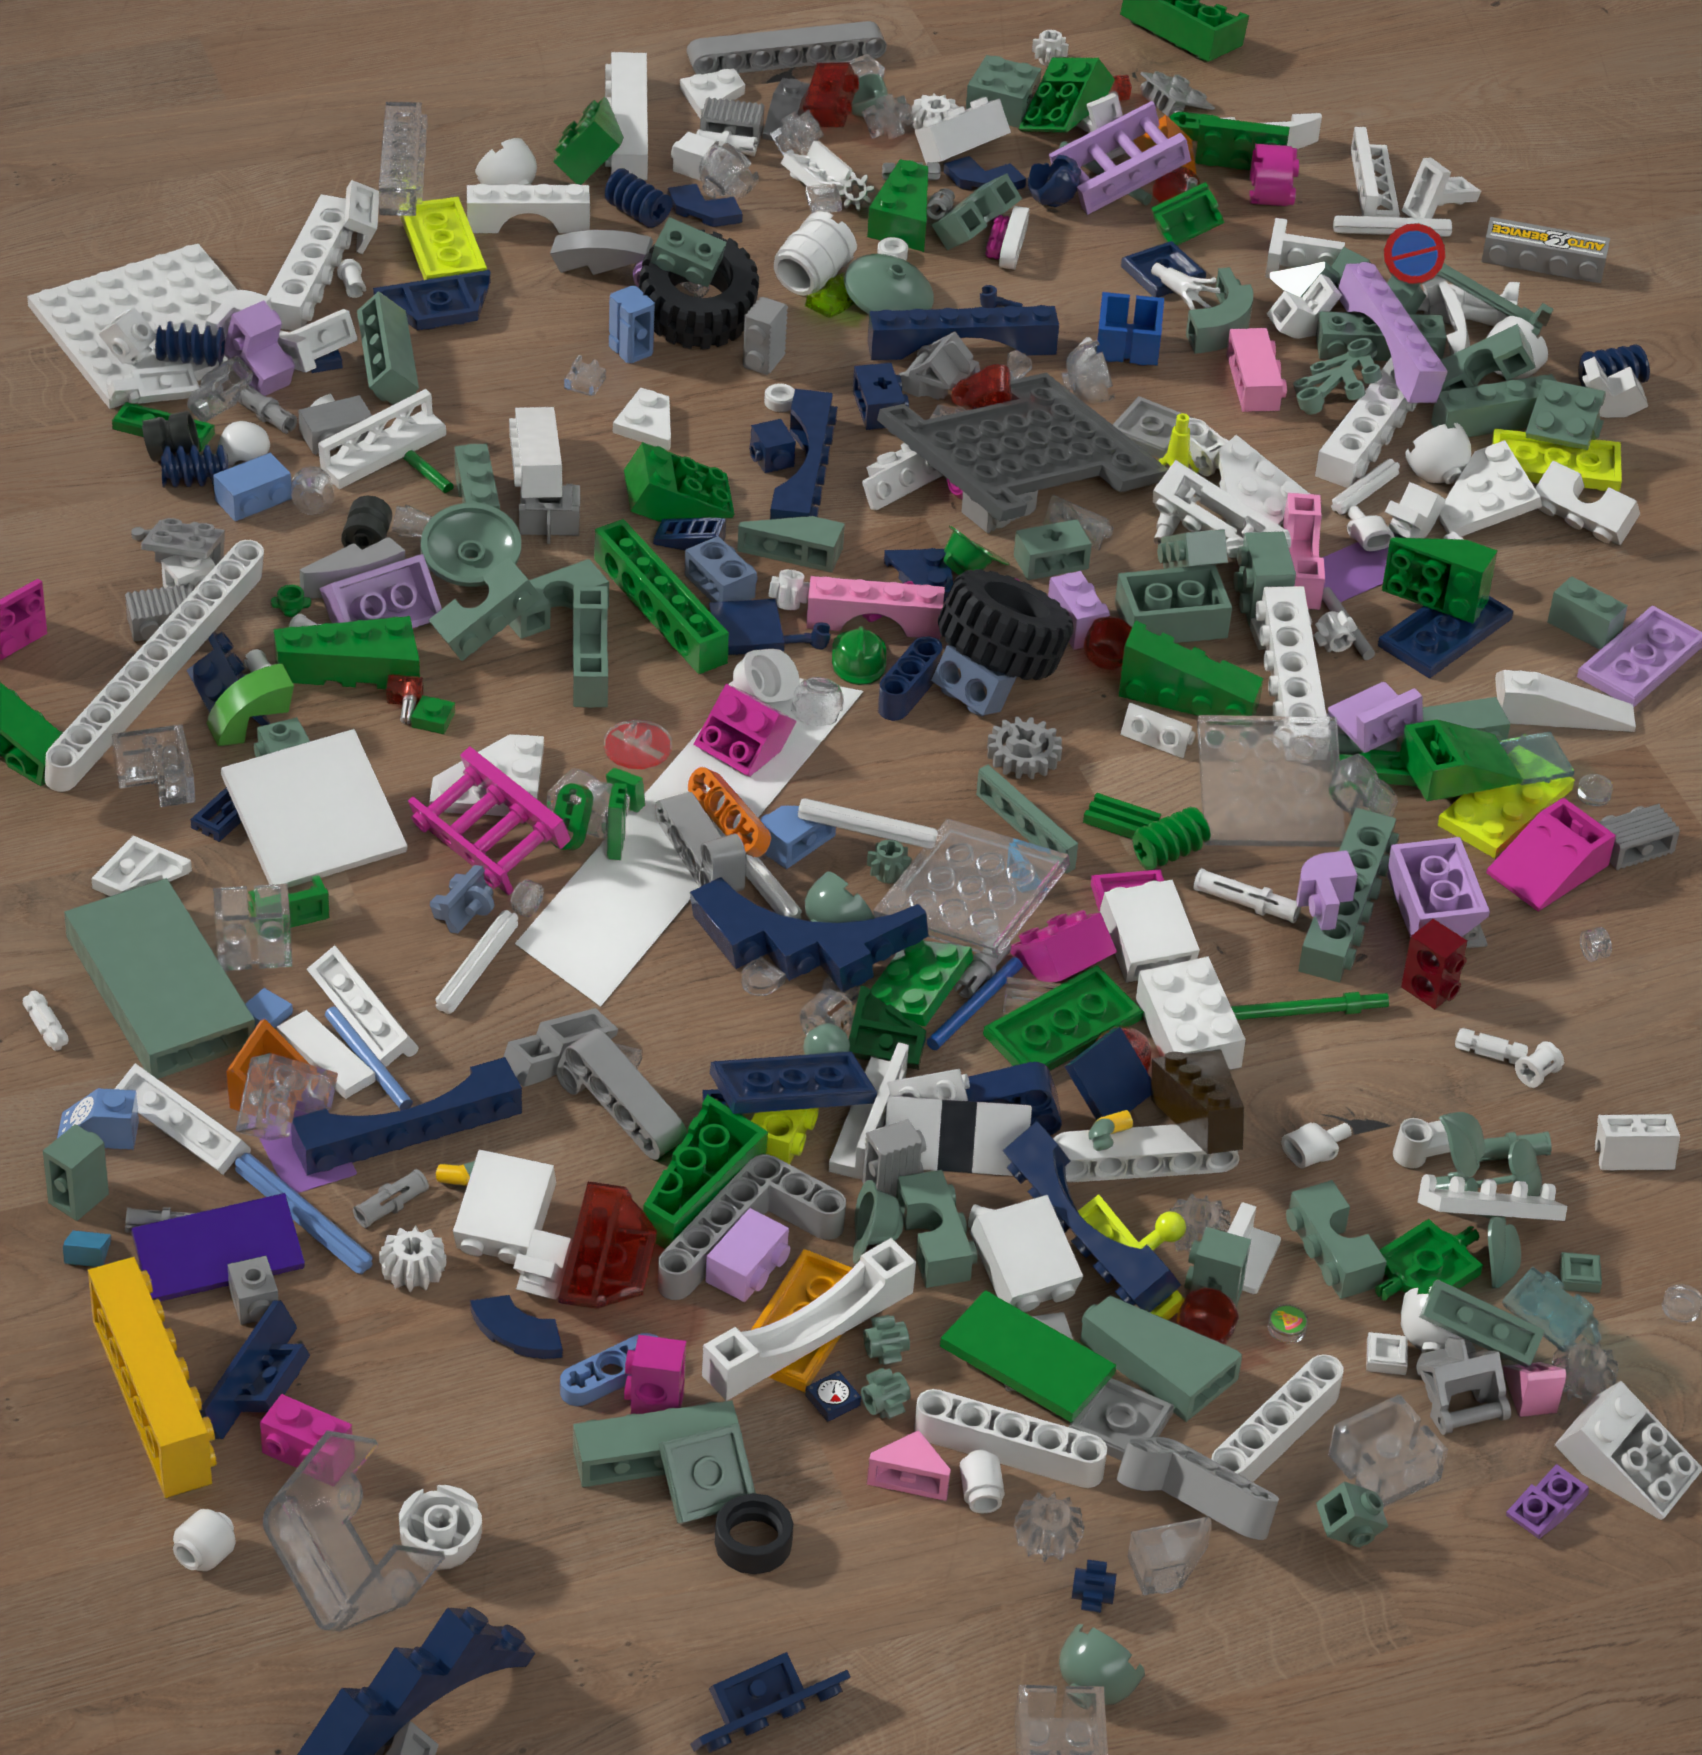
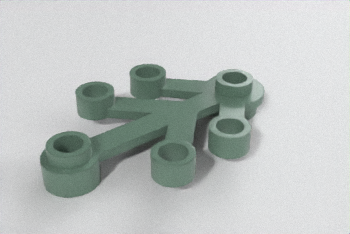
[1293,338,1382,415]

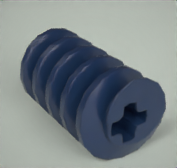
[605,168,672,228]
[155,321,225,367]
[1578,344,1650,387]
[161,445,229,488]

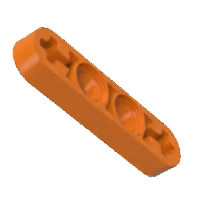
[688,767,771,857]

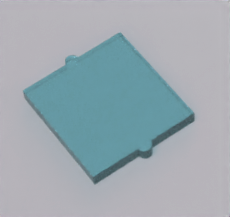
[1499,731,1574,785]

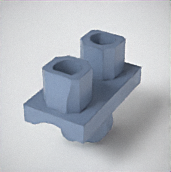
[430,865,495,933]

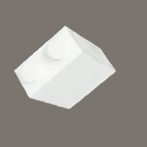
[1100,880,1200,983]
[453,1150,556,1264]
[970,1195,1083,1312]

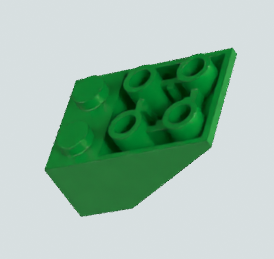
[1019,57,1115,132]
[553,96,624,185]
[624,442,735,522]
[1381,537,1498,624]
[1399,719,1523,802]

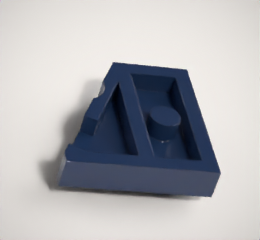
[884,548,953,602]

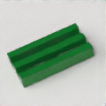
[607,783,627,860]
[1083,793,1162,839]

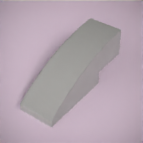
[550,230,653,275]
[300,537,405,598]
[504,1008,618,1087]

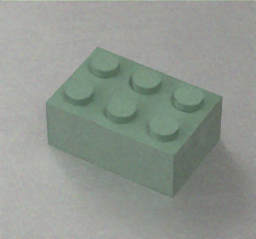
[1115,564,1232,643]

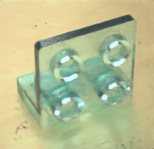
[1502,1266,1602,1352]

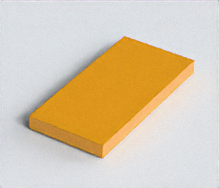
[751,1249,853,1392]

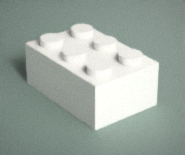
[1136,956,1246,1070]

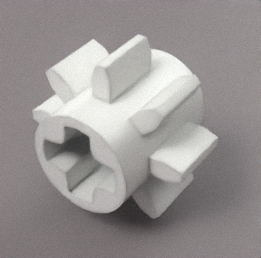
[1032,30,1069,66]
[837,172,875,211]
[768,569,810,610]
[1314,611,1358,653]

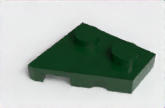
[848,986,926,1070]

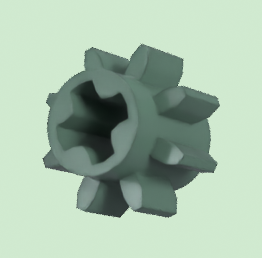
[867,839,912,884]
[863,1315,910,1365]
[861,1368,911,1419]

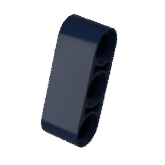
[878,637,943,721]

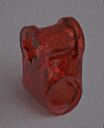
[951,364,1012,410]

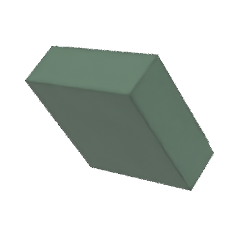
[1559,1252,1602,1293]

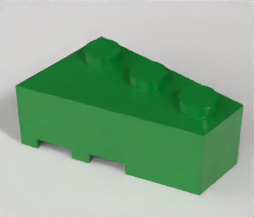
[867,159,928,252]

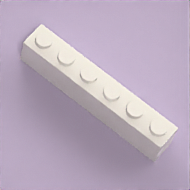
[605,52,648,180]
[509,407,562,498]

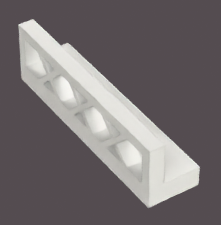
[1351,127,1400,217]
[318,389,446,490]
[829,1042,909,1180]

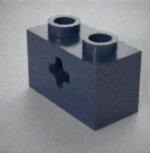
[853,363,909,430]

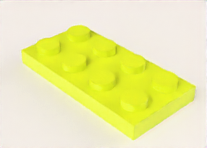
[399,197,487,280]
[1492,429,1622,492]
[1438,747,1575,859]

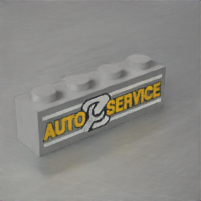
[1481,217,1610,283]

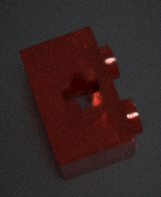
[803,62,859,128]

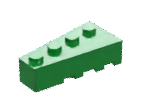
[1120,0,1250,62]
[273,616,420,690]
[1119,620,1264,729]
[0,682,63,787]
[642,1094,768,1249]

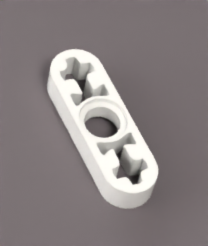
[999,206,1030,270]

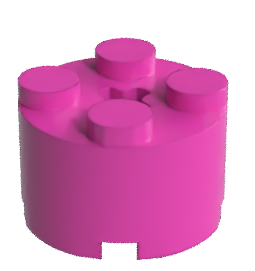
[1249,144,1299,206]

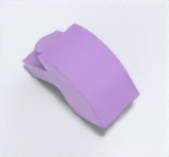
[1296,851,1357,931]

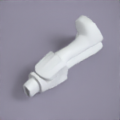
[1418,282,1520,326]

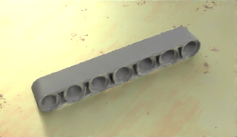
[686,21,887,75]

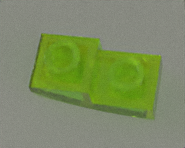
[805,272,854,318]

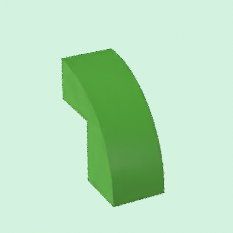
[206,664,294,746]

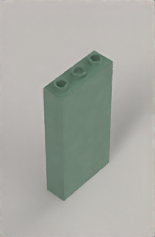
[64,878,255,1079]

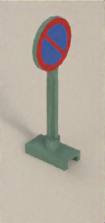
[1384,223,1554,339]

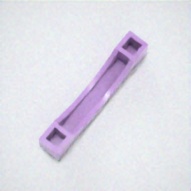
[1338,262,1448,403]

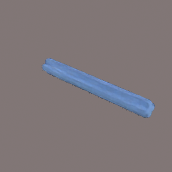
[235,1153,373,1274]

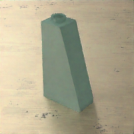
[1080,1296,1243,1422]

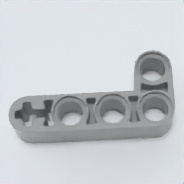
[655,792,746,892]
[556,1029,687,1160]
[1117,1437,1279,1540]

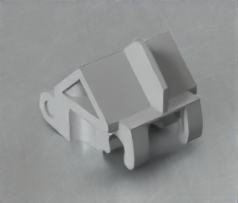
[899,332,981,404]
[519,484,580,544]
[1416,1337,1511,1435]

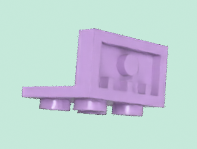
[1328,682,1423,753]

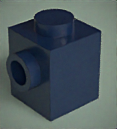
[749,419,796,473]

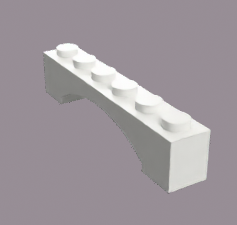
[702,1238,916,1401]

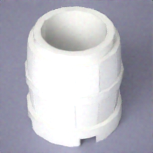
[774,211,857,296]

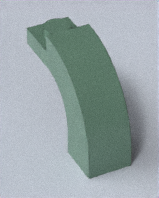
[1186,267,1253,353]

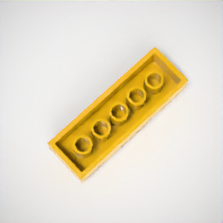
[88,1257,217,1498]

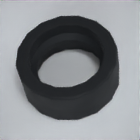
[714,1493,794,1574]

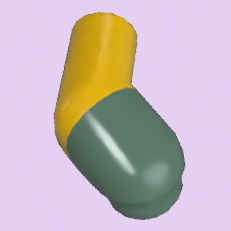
[1088,1110,1133,1151]
[436,1161,475,1186]

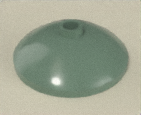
[844,254,934,314]
[421,503,522,587]

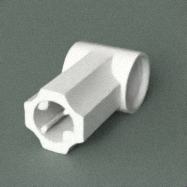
[1393,1118,1450,1168]

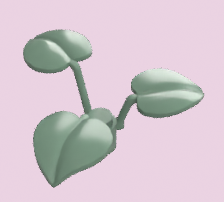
[1436,1112,1542,1288]

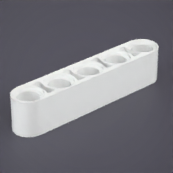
[1053,1125,1239,1182]
[1211,1354,1344,1482]
[914,1389,1107,1488]

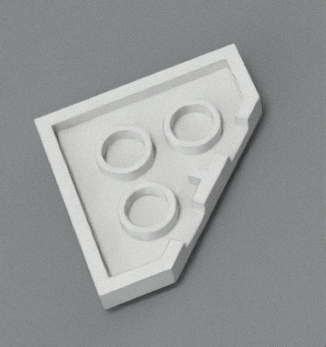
[1214,435,1310,537]
[1439,440,1542,537]
[429,734,544,816]

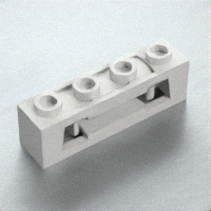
[1153,460,1284,540]

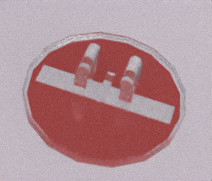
[603,719,672,770]

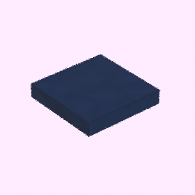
[1121,241,1206,298]
[709,599,785,655]
[1064,1027,1151,1120]

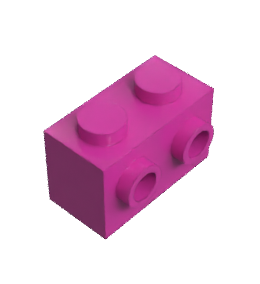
[260,1394,353,1483]

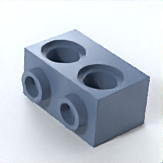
[685,536,757,602]
[931,645,1016,716]

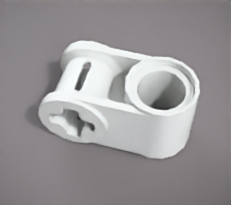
[1188,418,1228,476]

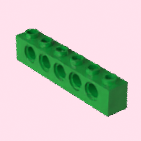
[594,519,729,675]

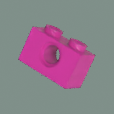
[624,1334,686,1414]

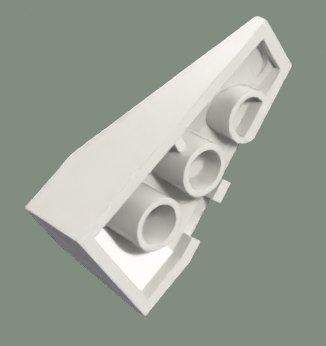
[1495,670,1636,732]

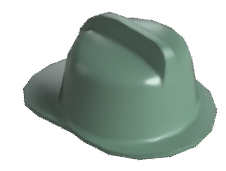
[853,1180,903,1264]

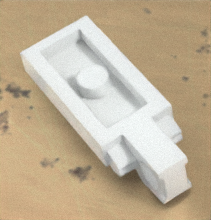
[107,364,201,404]

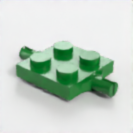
[1375,1218,1483,1301]

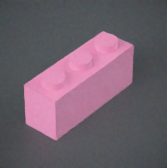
[1227,328,1287,412]

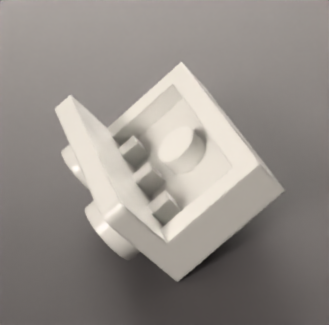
[781,141,853,197]

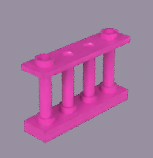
[408,746,571,896]

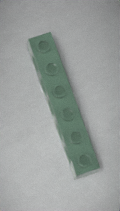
[1298,808,1400,983]

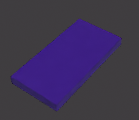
[131,1193,305,1302]

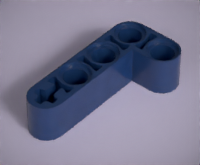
[965,1062,1062,1136]

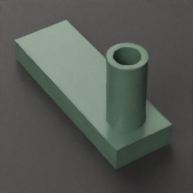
[1419,1279,1545,1368]

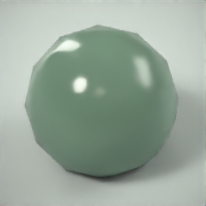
[803,1023,850,1055]

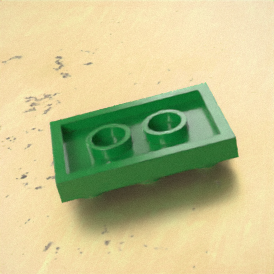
[1195,116,1290,170]
[870,940,974,1026]

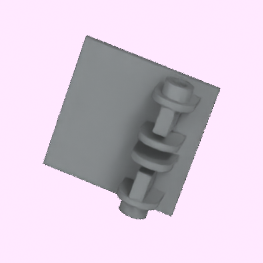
[1140,71,1215,118]

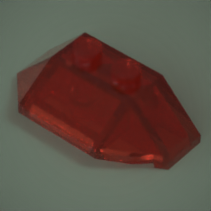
[558,1181,657,1309]

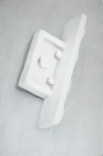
[862,443,943,510]

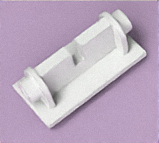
[1120,703,1196,758]
[887,1069,970,1101]

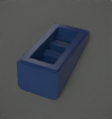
[653,518,726,551]

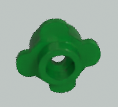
[271,585,311,617]

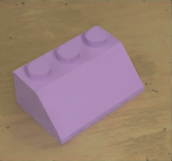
[319,554,442,628]
[1387,837,1490,937]

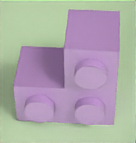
[224,300,295,396]

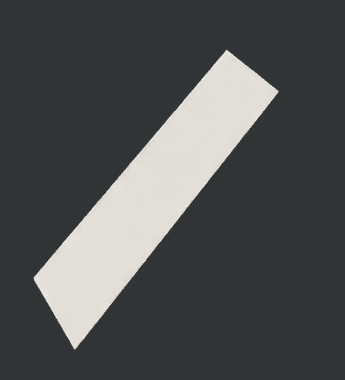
[515,678,864,1007]

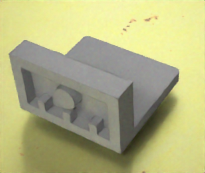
[141,518,225,566]

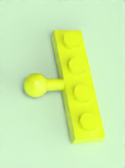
[1078,1194,1188,1320]

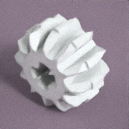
[910,93,959,130]
[379,1225,446,1292]

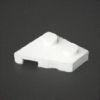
[680,68,745,119]
[613,388,671,451]
[92,836,192,896]

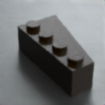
[1151,1050,1244,1154]

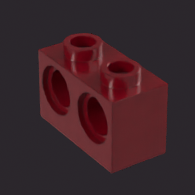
[1401,919,1468,1010]

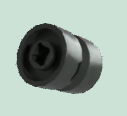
[142,411,199,462]
[341,495,393,550]

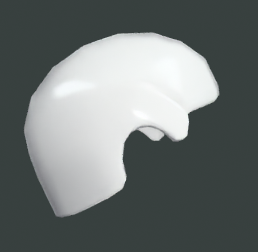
[217,421,270,466]

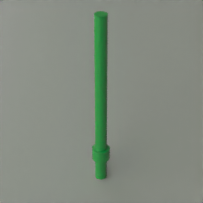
[1231,992,1389,1020]

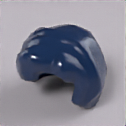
[1028,155,1081,207]

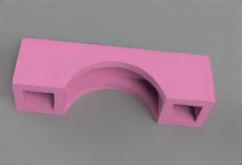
[1283,493,1325,610]
[807,576,945,639]

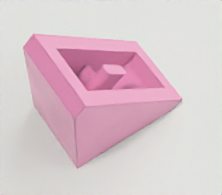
[1503,1362,1566,1417]
[867,1430,951,1501]

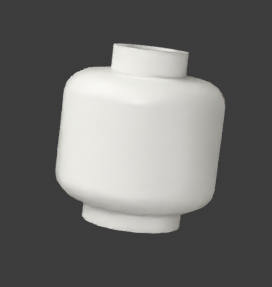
[173,1509,236,1571]

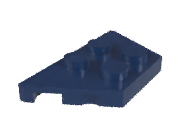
[373,270,491,330]

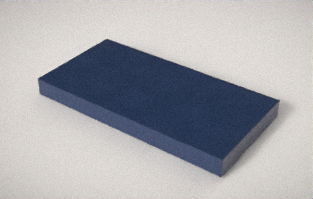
[1378,596,1514,679]
[710,1052,878,1114]

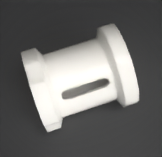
[1515,1041,1564,1088]

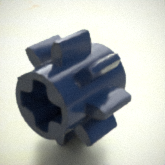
[1071,1560,1117,1613]

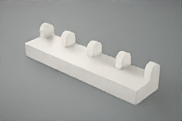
[307,945,419,1067]
[115,1063,251,1175]
[1417,1174,1567,1221]

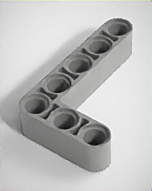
[658,1154,846,1300]

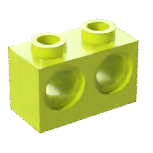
[751,1108,819,1165]

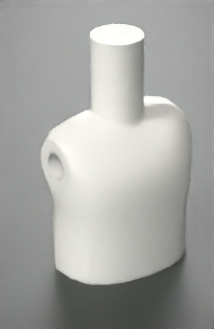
[1347,506,1394,551]
[1281,1123,1352,1168]

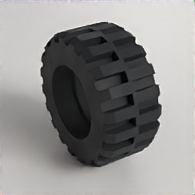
[639,229,759,350]
[938,569,1074,680]

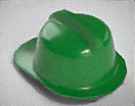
[944,526,1010,575]
[832,626,886,685]

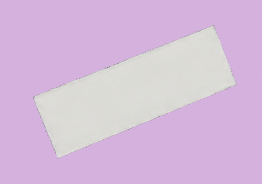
[277,1010,375,1099]

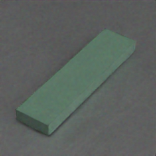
[976,764,1078,874]

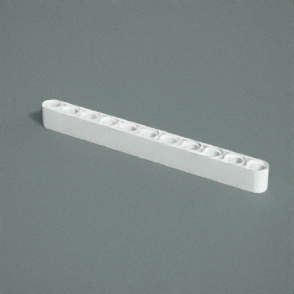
[45,540,264,792]

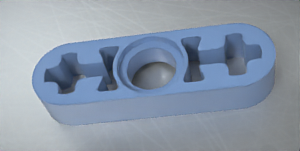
[560,1333,658,1406]

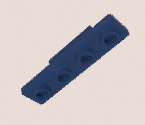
[187,631,270,726]
[199,1300,310,1439]
[690,1652,851,1753]

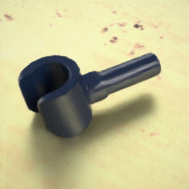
[980,285,1023,308]
[783,622,831,649]

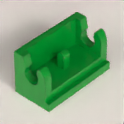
[1151,182,1224,245]
[248,875,330,935]

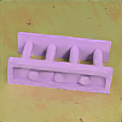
[1049,101,1191,215]

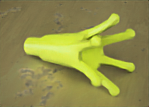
[1158,413,1200,473]

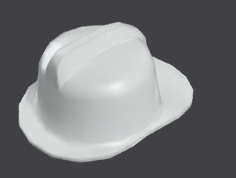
[728,649,800,703]

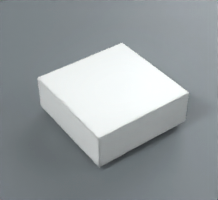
[1366,1332,1408,1375]

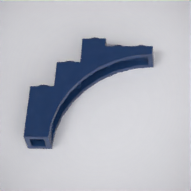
[690,877,929,993]
[297,1607,535,1755]

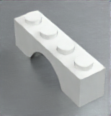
[467,184,590,233]

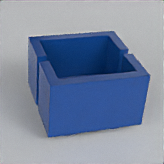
[1095,292,1164,366]

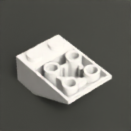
[1555,1381,1702,1520]

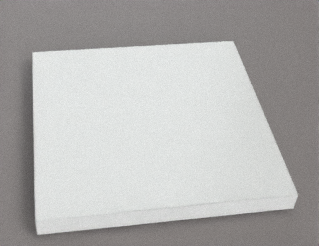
[221,729,407,892]

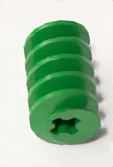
[1132,806,1211,871]

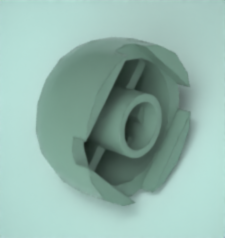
[805,871,875,923]
[1059,1624,1145,1706]

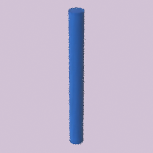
[927,957,1023,1050]

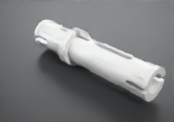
[1194,868,1301,923]

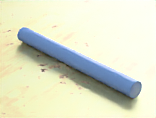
[325,1007,413,1110]

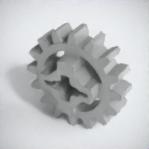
[987,717,1062,779]

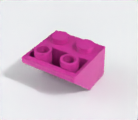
[0,579,47,661]
[693,684,797,777]
[1010,910,1117,984]

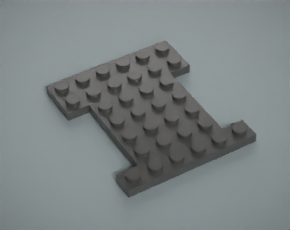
[877,373,1169,522]

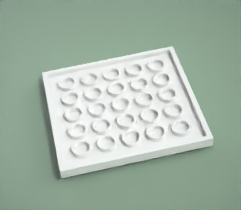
[27,244,237,409]

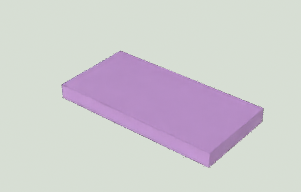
[1577,606,1702,708]

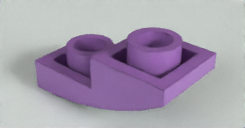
[1506,1464,1589,1539]

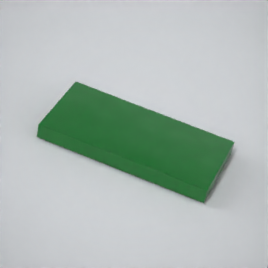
[983,965,1144,1071]
[940,1290,1116,1423]

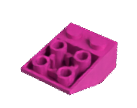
[1486,797,1616,912]

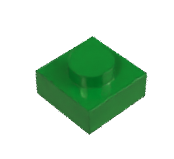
[411,695,455,734]
[606,767,645,813]

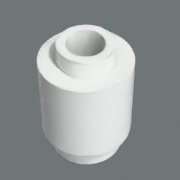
[959,1450,1005,1514]

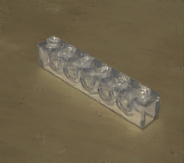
[379,102,428,216]

